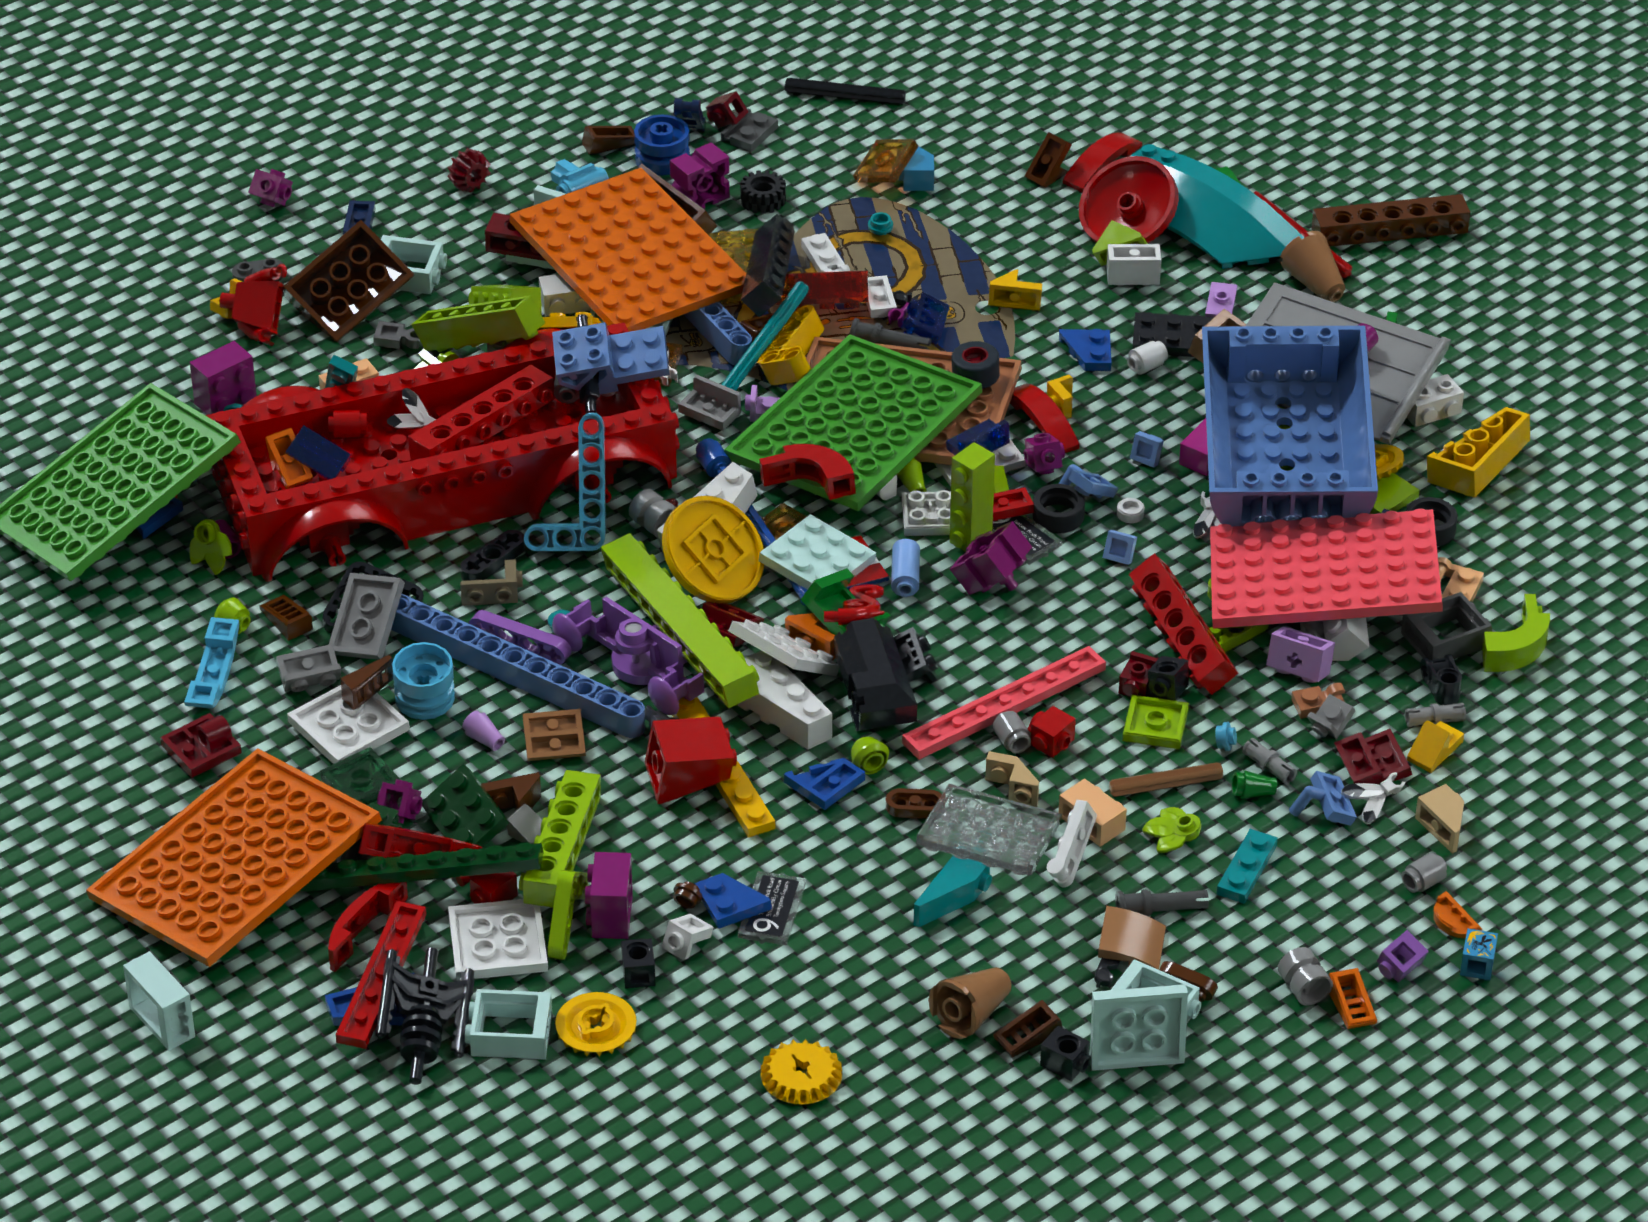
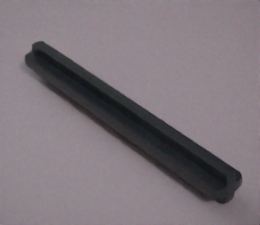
[785,78,906,105]

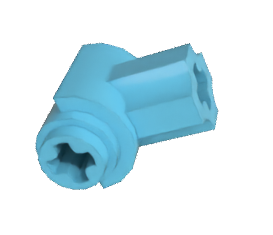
[551,159,609,194]

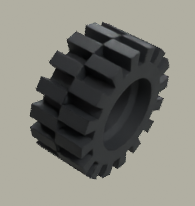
[740,170,786,214]

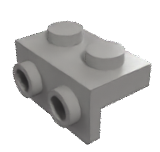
[678,375,741,431]
[276,644,341,692]

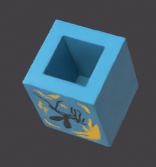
[1460,928,1498,980]

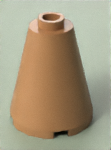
[1280,231,1345,302]
[928,967,1012,1039]

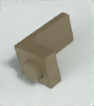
[460,559,523,606]

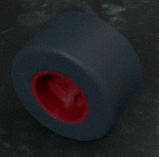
[951,341,1000,389]

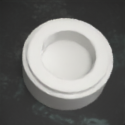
[1117,498,1145,523]

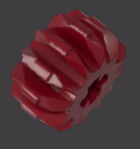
[447,148,491,193]

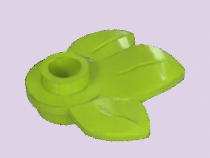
[190,519,232,575]
[1142,807,1202,853]

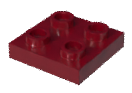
[160,713,242,778]

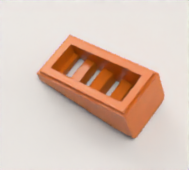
[1329,968,1377,1029]

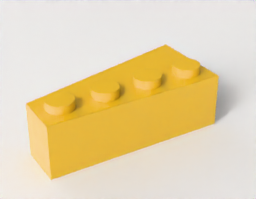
[1427,407,1530,498]

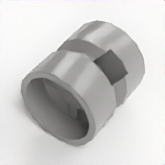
[629,489,676,538]
[1278,947,1333,1005]

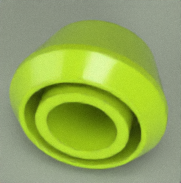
[214,597,251,634]
[851,737,889,775]

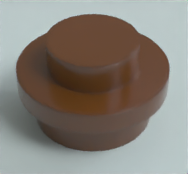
[673,881,703,909]

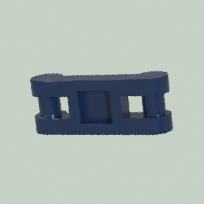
[674,98,706,132]

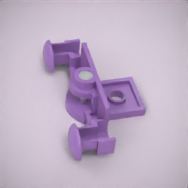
[552,596,704,715]

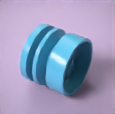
[392,642,455,720]

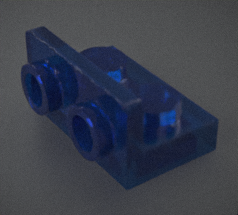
[901,291,950,344]
[946,419,1010,455]

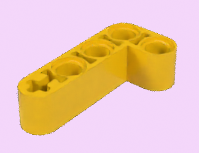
[758,305,824,385]

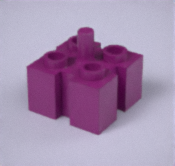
[670,142,730,209]
[950,521,1032,595]

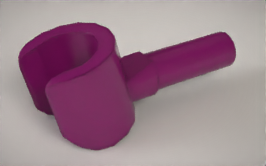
[888,303,912,327]

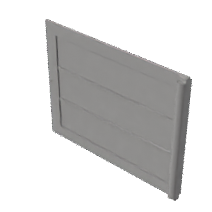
[1246,282,1451,444]

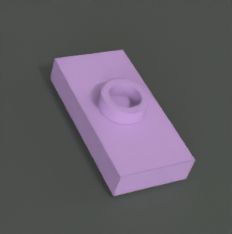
[1205,282,1237,317]

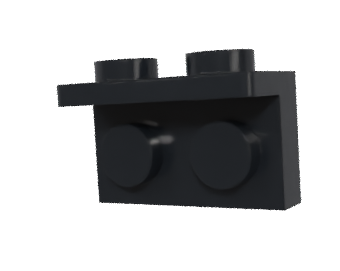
[893,627,938,683]

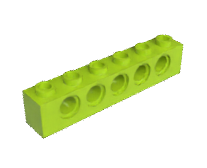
[519,770,601,908]

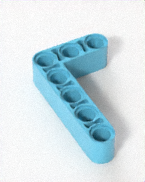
[524,412,606,551]

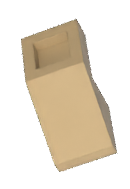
[985,751,1039,807]

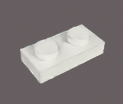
[861,275,897,318]

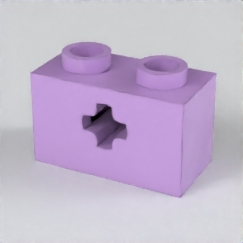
[1266,626,1335,683]

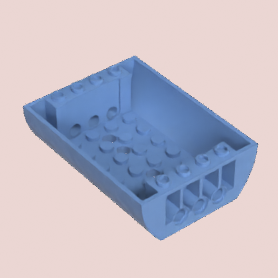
[1202,326,1378,527]

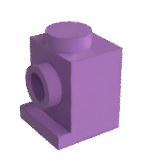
[1377,930,1429,983]

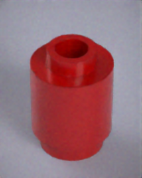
[328,410,368,438]

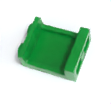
[801,568,891,635]

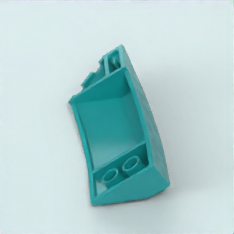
[1130,144,1305,269]

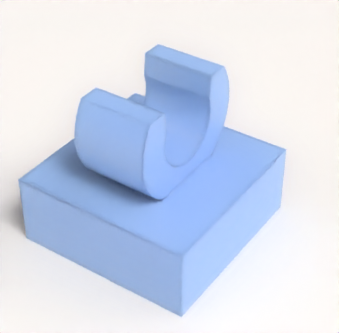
[1130,431,1164,467]
[1102,530,1137,565]

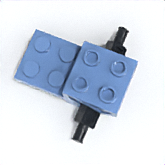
[552,314,670,414]

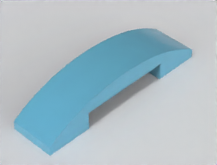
[184,617,239,709]

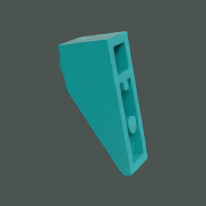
[913,849,992,927]

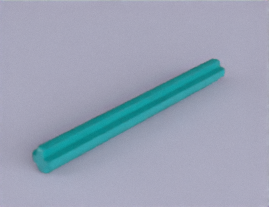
[721,281,809,391]

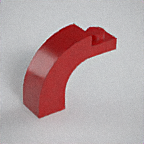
[759,444,856,500]

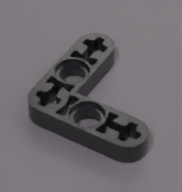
[322,561,424,633]

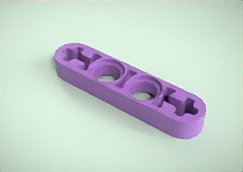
[469,610,572,665]

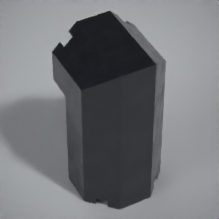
[834,618,917,731]

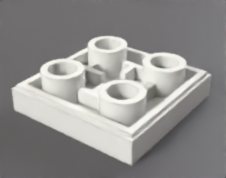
[902,490,951,536]

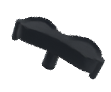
[892,290,928,307]
[1094,957,1120,988]

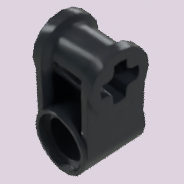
[1420,654,1462,705]

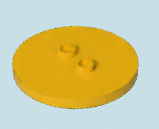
[662,496,764,604]

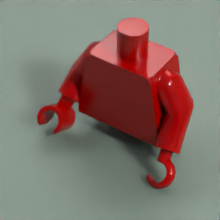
[219,264,287,346]

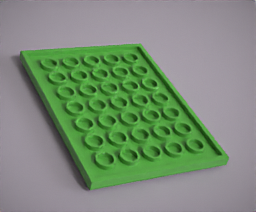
[724,334,982,511]
[0,383,241,581]

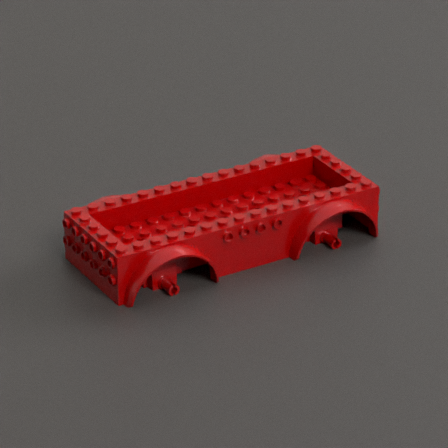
[206,322,680,582]

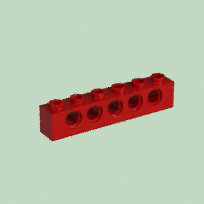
[408,365,555,460]
[1129,553,1239,695]

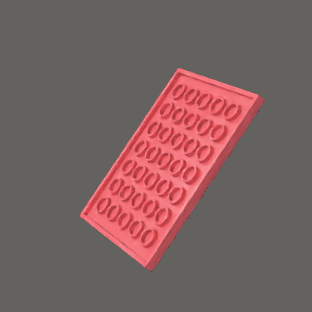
[1210,509,1443,629]

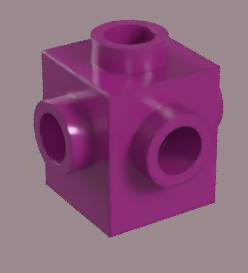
[248,169,293,207]
[1023,433,1065,474]
[377,779,423,824]

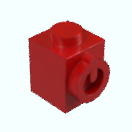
[1027,706,1076,758]

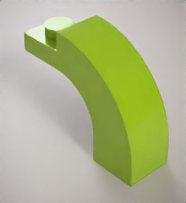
[1481,594,1550,672]

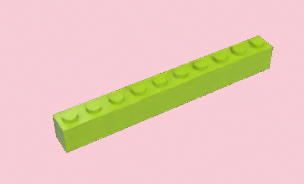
[601,533,760,708]

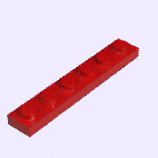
[336,901,426,1049]

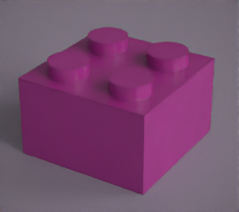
[189,341,257,415]
[585,852,633,939]

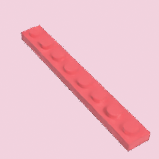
[902,646,1106,760]

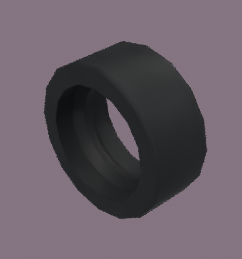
[1033,484,1085,533]
[1406,497,1458,546]

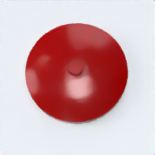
[1079,156,1179,243]

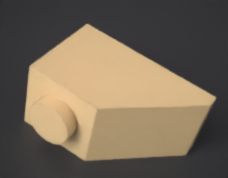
[1415,784,1464,854]

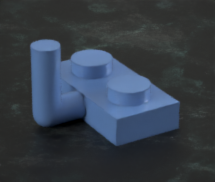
[1059,464,1119,499]
[1289,771,1357,826]

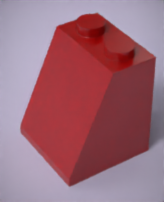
[645,716,737,804]

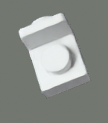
[662,914,714,960]

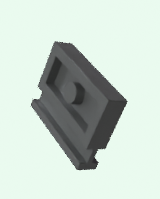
[721,108,778,152]

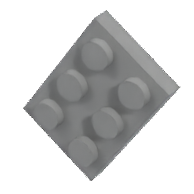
[329,573,405,660]

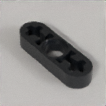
[460,530,525,581]

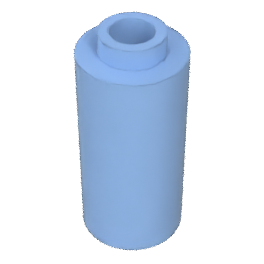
[891,539,920,597]

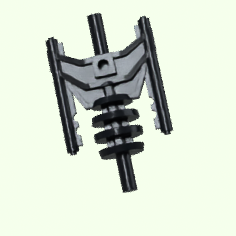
[375,948,475,1085]

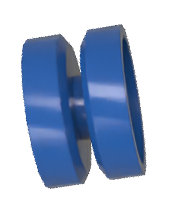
[634,114,690,176]

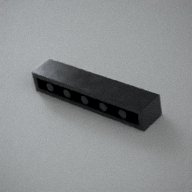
[741,214,795,317]

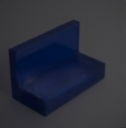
[286,425,351,480]

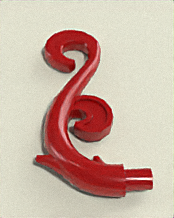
[824,584,885,625]

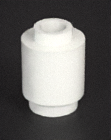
[1127,341,1168,375]

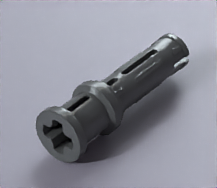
[850,318,931,350]
[1115,889,1209,916]

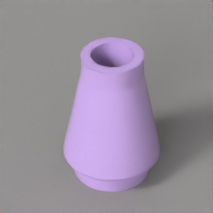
[462,711,505,751]

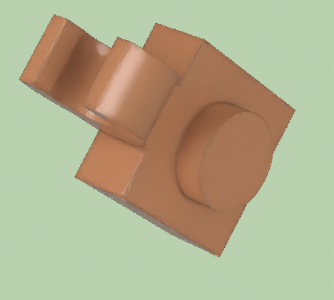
[1292,683,1345,719]

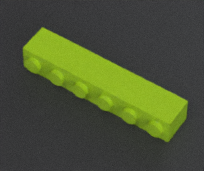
[411,295,545,352]

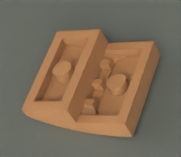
[523,709,586,761]
[1098,906,1166,970]

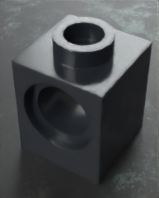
[1148,656,1189,701]
[621,938,656,989]
[1040,1026,1091,1082]

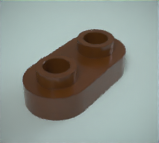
[886,788,945,819]
[1159,961,1218,1002]

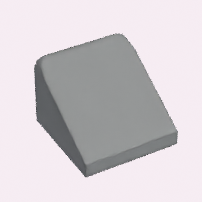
[507,804,542,844]

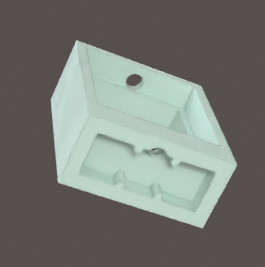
[381,235,447,294]
[123,951,195,1051]
[1111,959,1201,1026]
[465,989,552,1060]

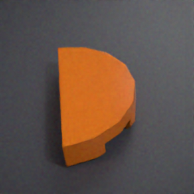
[1433,891,1482,938]

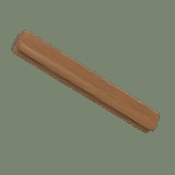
[1109,762,1223,797]

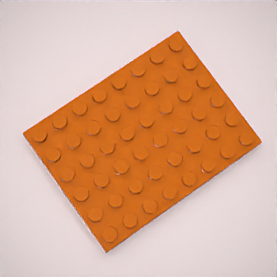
[510,168,746,332]
[86,748,382,967]

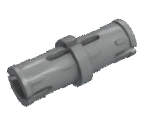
[1405,703,1466,727]
[1242,738,1297,785]

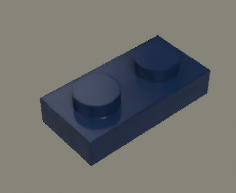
[343,200,376,235]

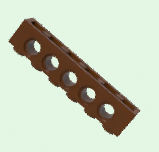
[1311,194,1470,247]

